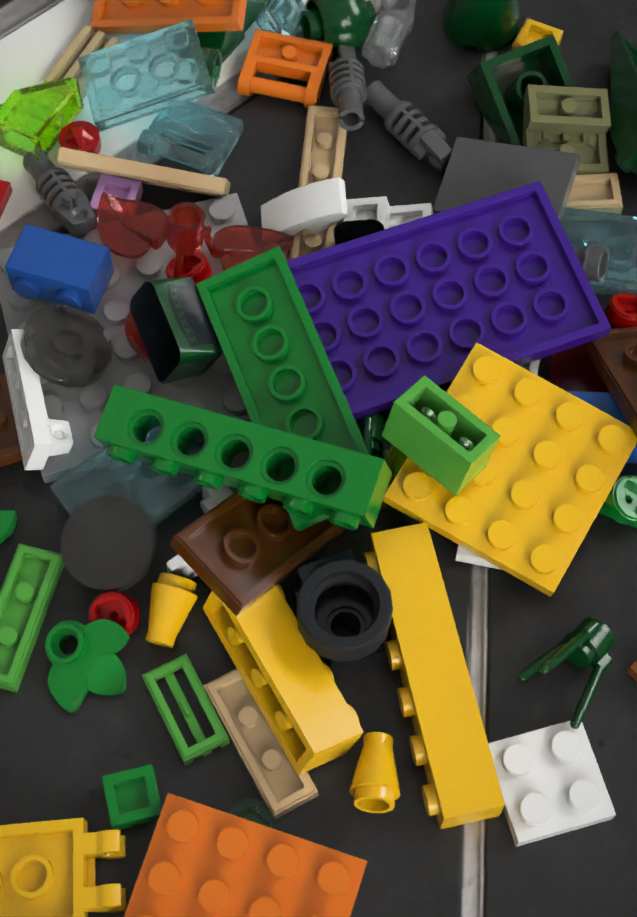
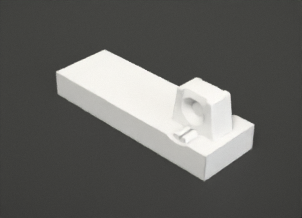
[2,329,73,470]

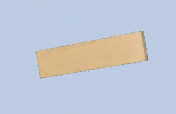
[57,147,231,197]

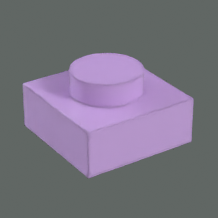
[90,174,143,222]

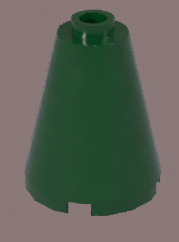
[442,0,521,54]

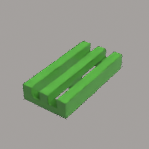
[142,654,230,766]

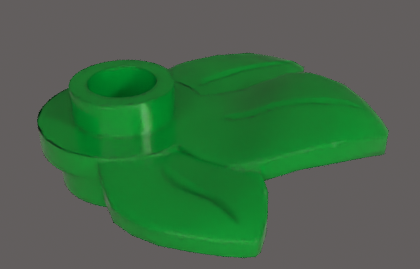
[45,619,130,713]

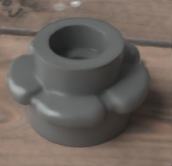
[576,241,609,282]

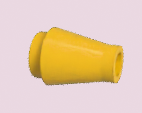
[145,573,198,648]
[349,732,400,813]

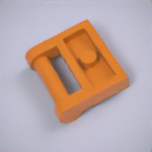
[237,29,333,108]

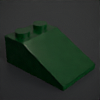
[467,34,574,146]

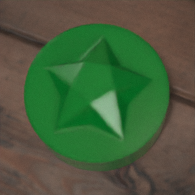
[604,475,637,525]

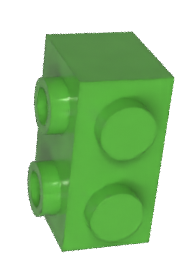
[381,375,501,496]

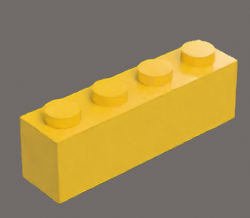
[203,584,364,775]

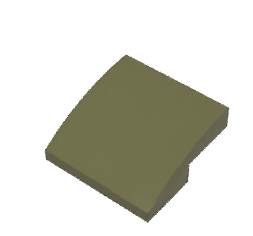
[523,84,611,174]

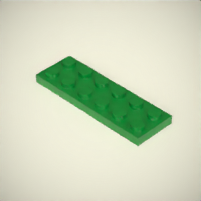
[196,246,387,532]

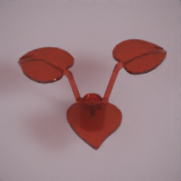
[97,192,294,363]

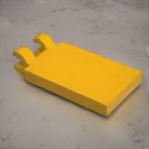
[0,818,127,917]

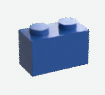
[5,224,114,314]

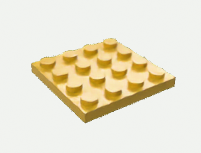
[383,342,637,597]

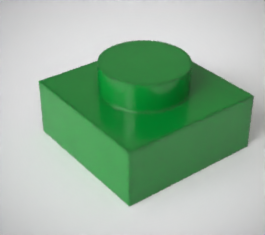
[102,764,162,830]

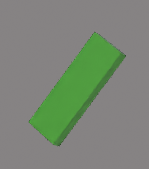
[0,543,66,693]

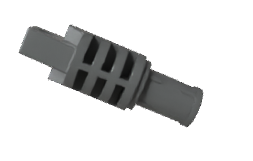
[328,45,367,131]
[365,80,452,172]
[23,149,98,237]

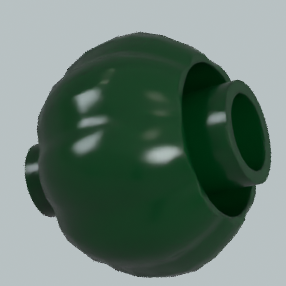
[300,0,376,57]

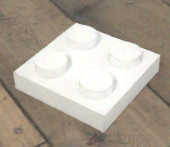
[488,720,616,847]

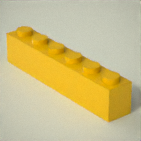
[363,522,505,829]

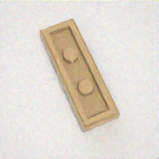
[203,668,318,820]

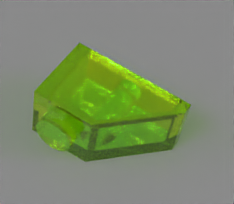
[0,77,84,161]

